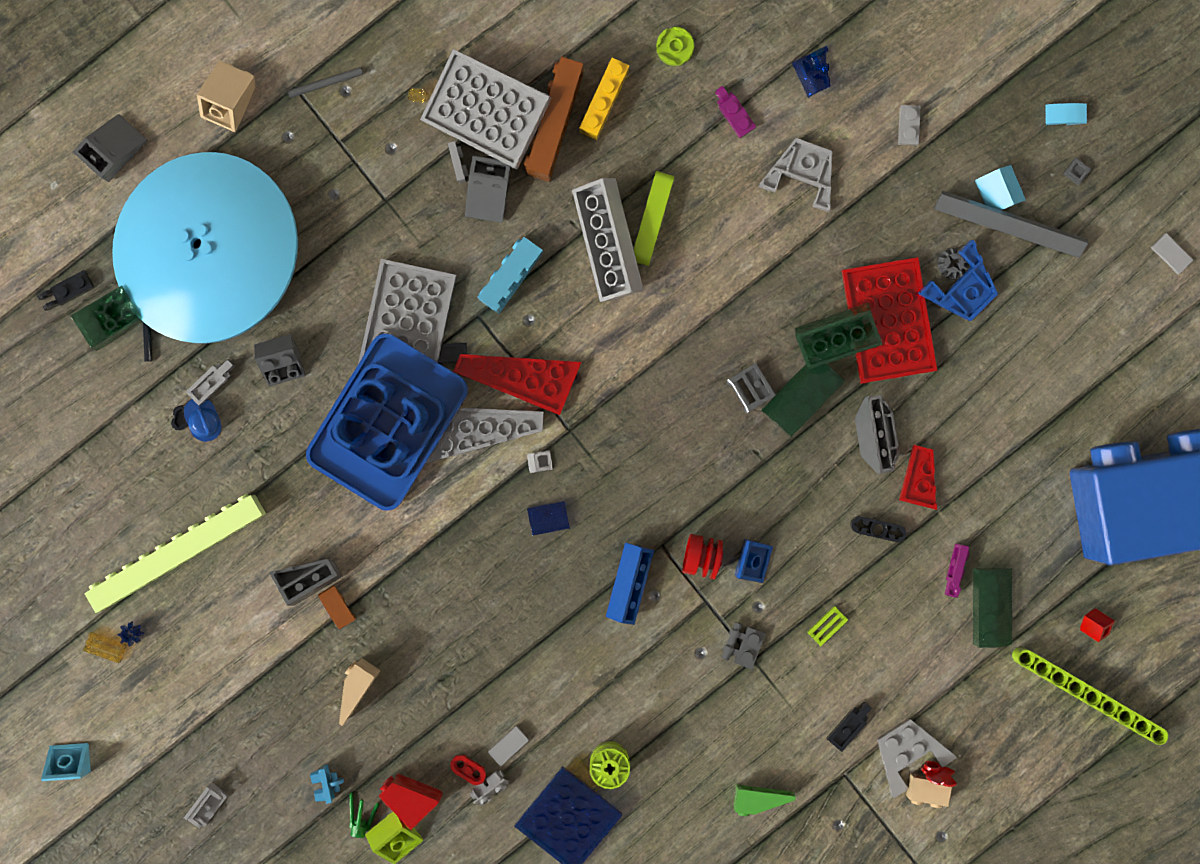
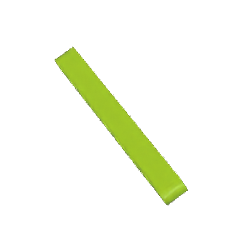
[1012,647,1168,745]

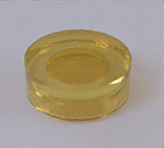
[408,89,428,103]

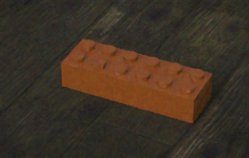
[524,57,584,182]

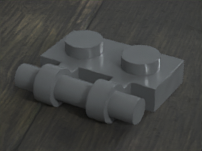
[722,622,765,669]

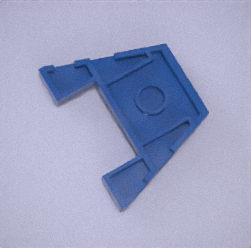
[918,240,998,321]

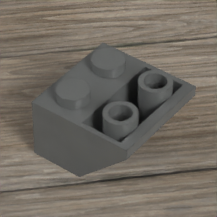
[254,334,305,387]

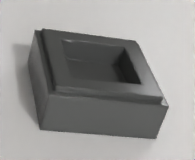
[1062,157,1091,185]

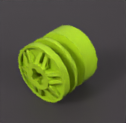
[590,741,630,789]

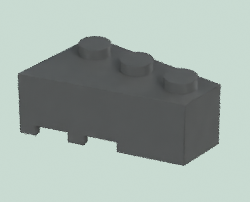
[269,559,343,606]

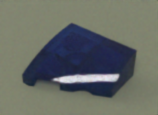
[792,46,830,98]

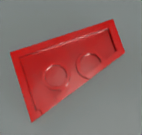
[899,445,937,510]

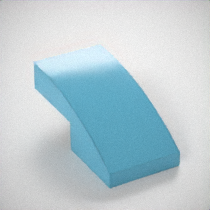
[1046,103,1087,125]

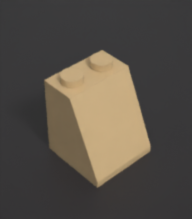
[197,61,256,132]

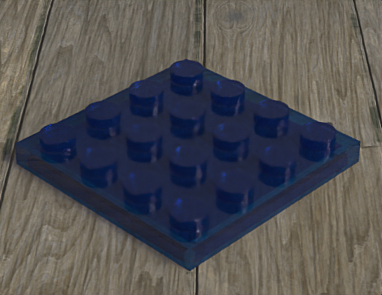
[514,766,622,864]

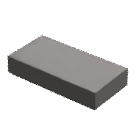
[1150,233,1193,274]
[488,725,529,766]

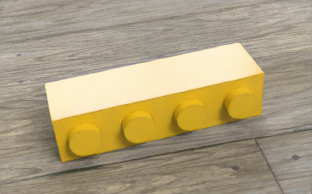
[579,58,629,140]

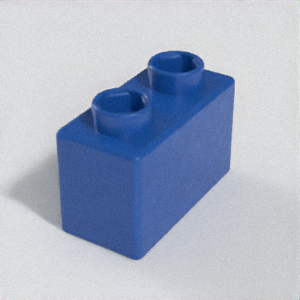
[1070,429,1200,565]

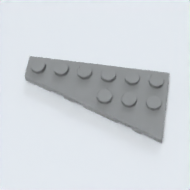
[426,408,544,463]

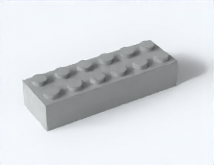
[572,178,644,302]

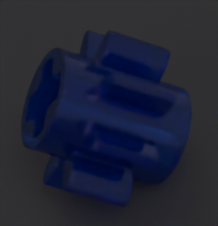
[117,621,144,647]

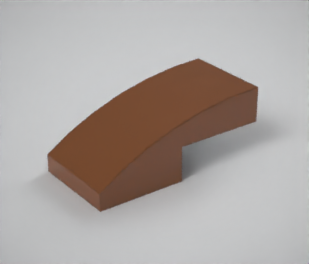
[318,585,356,630]

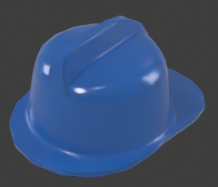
[184,399,221,442]

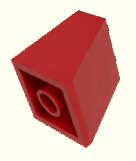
[378,774,443,830]

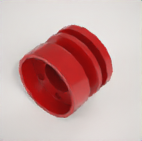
[682,533,724,580]

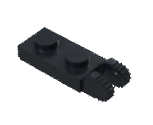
[37,270,95,311]

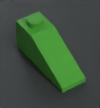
[734,784,796,816]

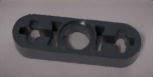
[850,516,906,542]

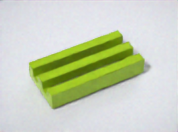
[807,606,848,646]

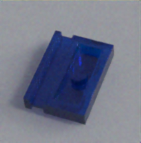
[527,501,570,536]

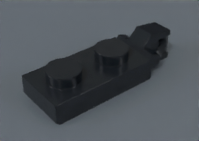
[826,702,872,752]

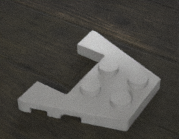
[759,138,832,212]
[877,718,956,798]

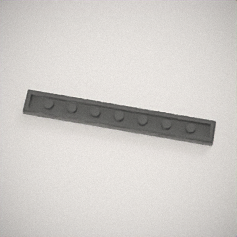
[934,191,1088,258]

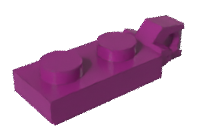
[715,86,756,139]
[944,543,969,598]

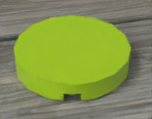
[656,27,694,66]

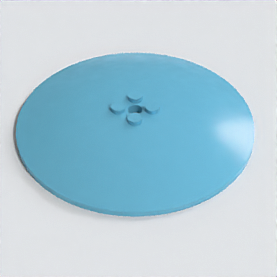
[112,152,298,343]

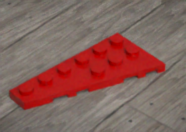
[453,354,581,415]

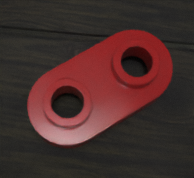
[450,754,486,785]

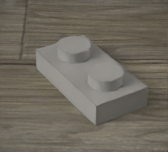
[898,105,920,146]
[448,141,468,184]

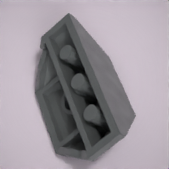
[855,395,899,474]

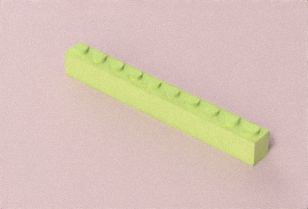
[84,493,266,613]

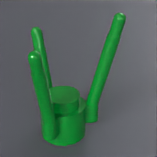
[349,793,379,838]

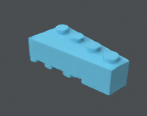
[477,237,543,314]

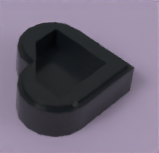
[171,406,189,430]

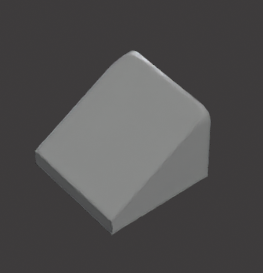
[527,451,553,473]

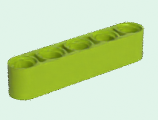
[634,171,674,266]

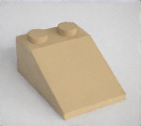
[339,658,381,726]

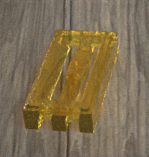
[83,632,127,663]

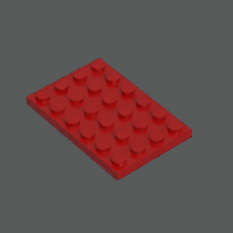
[842,257,937,384]

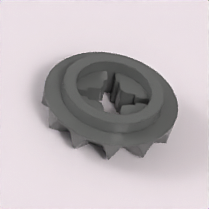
[938,248,968,279]

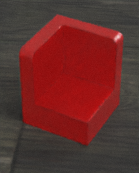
[1080,609,1115,642]

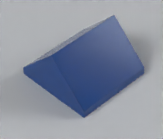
[734,538,773,583]

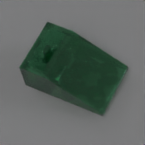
[70,285,142,351]

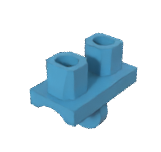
[310,764,344,804]

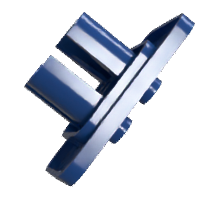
[306,334,468,511]

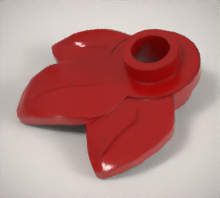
[921,761,957,787]

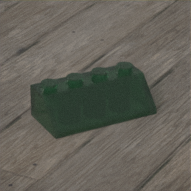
[795,302,883,370]
[761,356,845,437]
[973,568,1012,648]

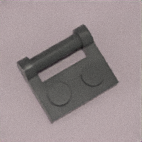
[726,363,776,413]

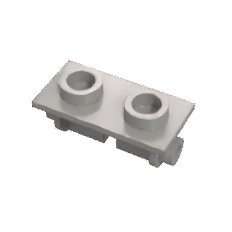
[470,770,510,805]

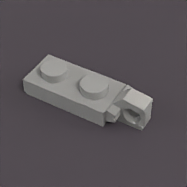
[186,360,236,406]

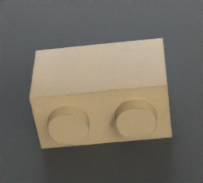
[906,773,952,808]

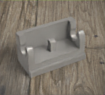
[184,783,228,828]

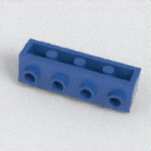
[606,543,654,625]

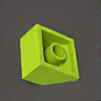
[365,812,424,864]

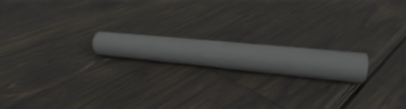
[288,67,363,98]

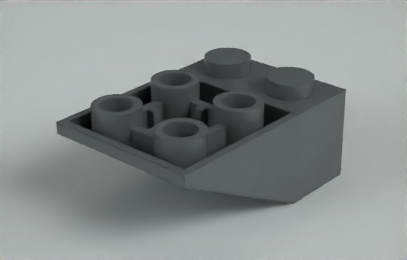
[73,114,147,182]
[465,156,512,223]

